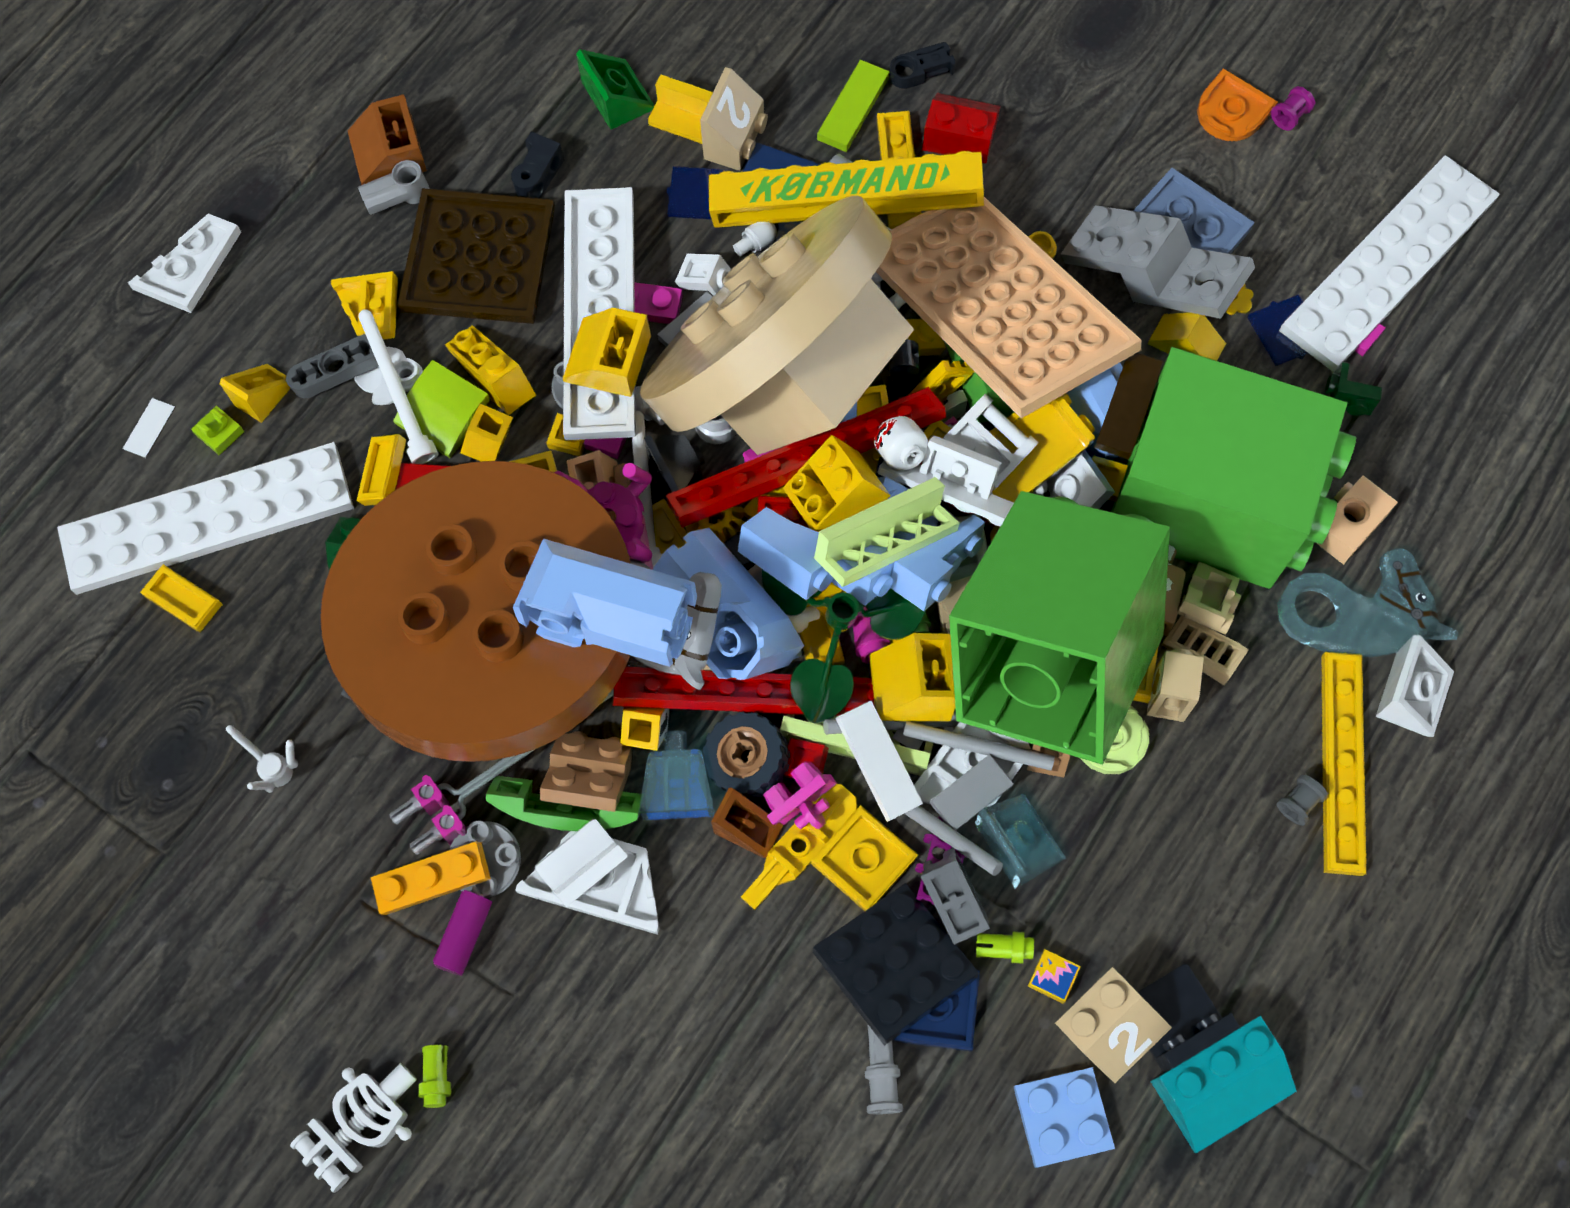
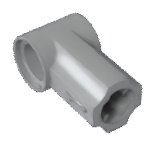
[358,160,429,215]

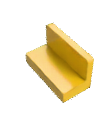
[648,74,713,144]

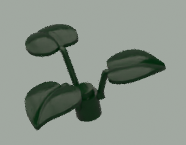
[762,569,927,724]

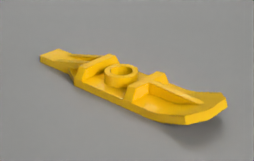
[741,784,857,910]

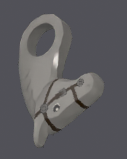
[630,559,722,690]

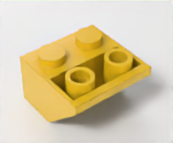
[562,307,651,397]
[783,435,891,532]
[870,633,955,721]

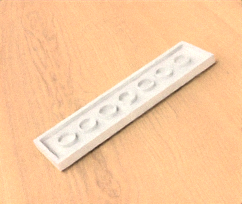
[1279,155,1500,372]
[563,187,636,440]
[57,442,354,595]

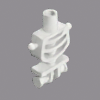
[290,1063,417,1193]

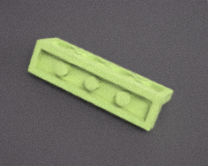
[814,477,960,587]
[780,714,933,776]

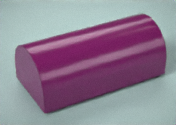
[433,890,493,976]

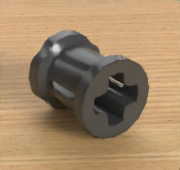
[1277,775,1328,826]

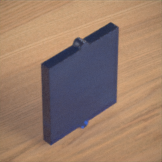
[667,167,730,220]
[1247,294,1308,366]

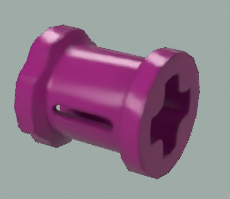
[1271,86,1316,131]

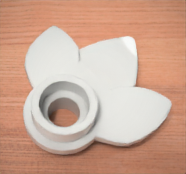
[354,347,423,405]

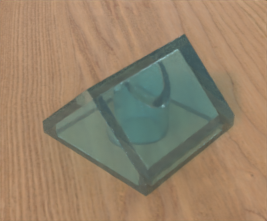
[975,794,1066,889]

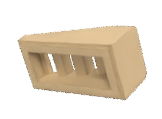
[1162,615,1249,685]

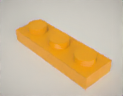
[371,841,491,915]

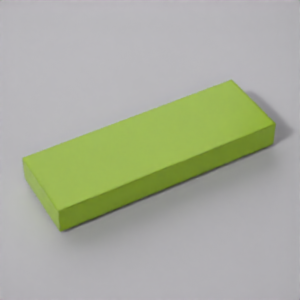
[817,60,889,152]

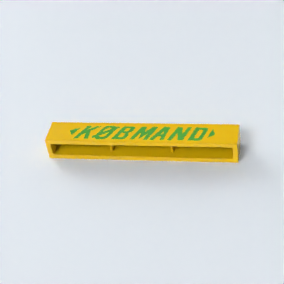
[709,151,984,228]

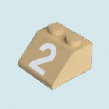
[700,67,768,171]
[1055,967,1172,1083]

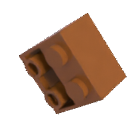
[348,94,427,185]

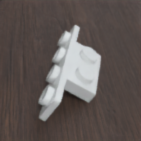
[878,435,1014,526]

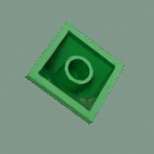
[576,49,655,130]

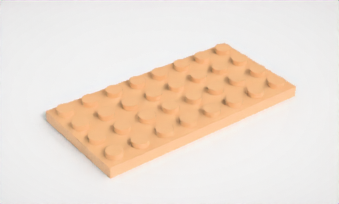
[876,197,1142,418]

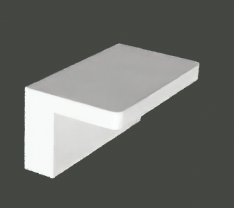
[535,819,628,907]

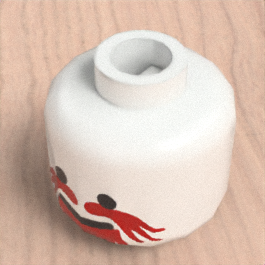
[874,416,929,471]

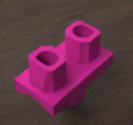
[763,761,837,829]

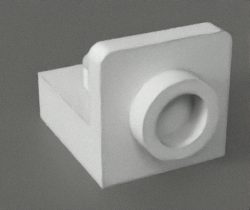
[675,254,731,296]

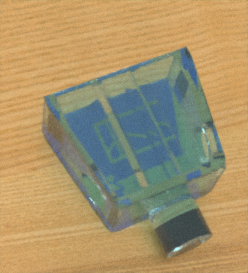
[640,730,715,820]

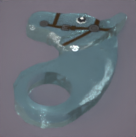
[1277,548,1458,657]

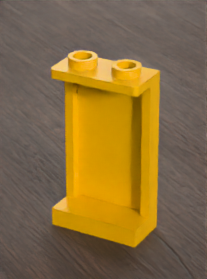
[985,393,1095,524]

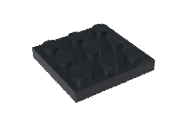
[813,883,979,1046]

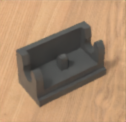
[920,848,990,945]

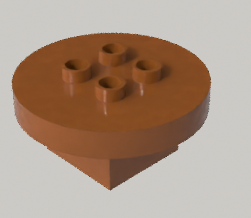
[321,461,631,762]

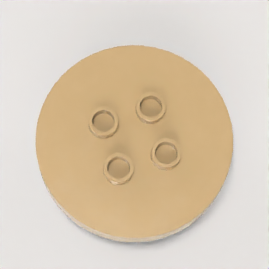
[640,196,914,455]

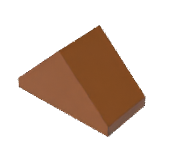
[711,788,783,858]

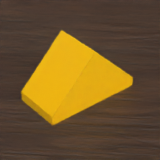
[1148,313,1226,361]
[220,364,290,423]

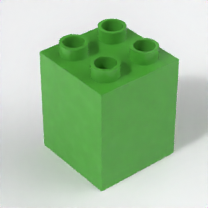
[1111,347,1356,589]
[949,491,1170,765]

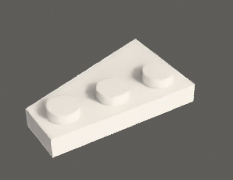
[128,214,241,313]
[1047,450,1115,509]

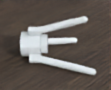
[226,725,298,793]

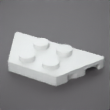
[914,722,1032,814]
[515,831,659,935]

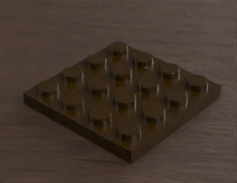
[398,188,555,324]

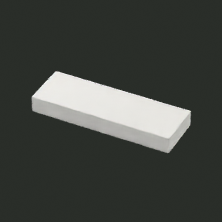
[835,701,923,822]

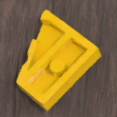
[331,271,398,339]

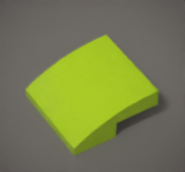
[394,360,490,458]

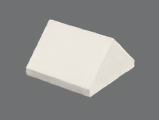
[1376,635,1454,737]

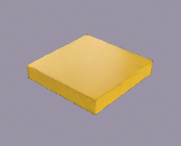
[810,805,918,911]

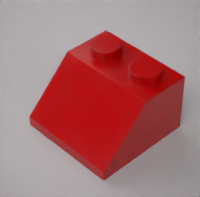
[923,93,1001,164]

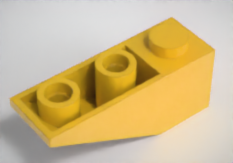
[445,325,536,415]

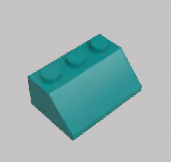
[1151,1016,1297,1153]

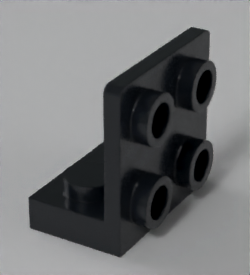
[1138,964,1240,1073]

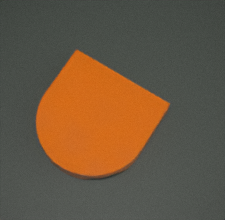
[1197,68,1278,141]

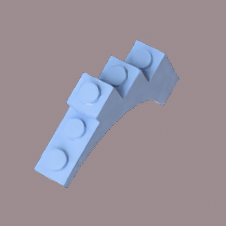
[738,507,985,611]

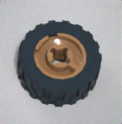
[703,712,790,799]

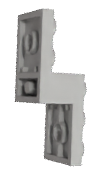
[1061,205,1255,319]

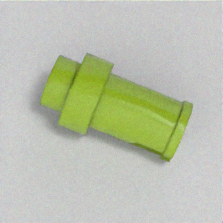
[976,931,1034,964]
[418,1045,451,1108]

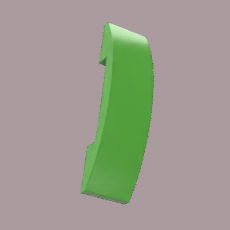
[486,776,644,831]

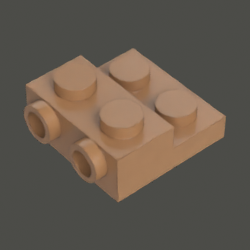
[540,731,632,812]

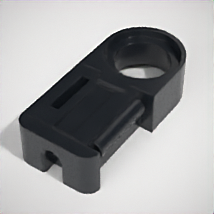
[889,42,955,89]

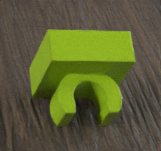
[191,405,244,455]

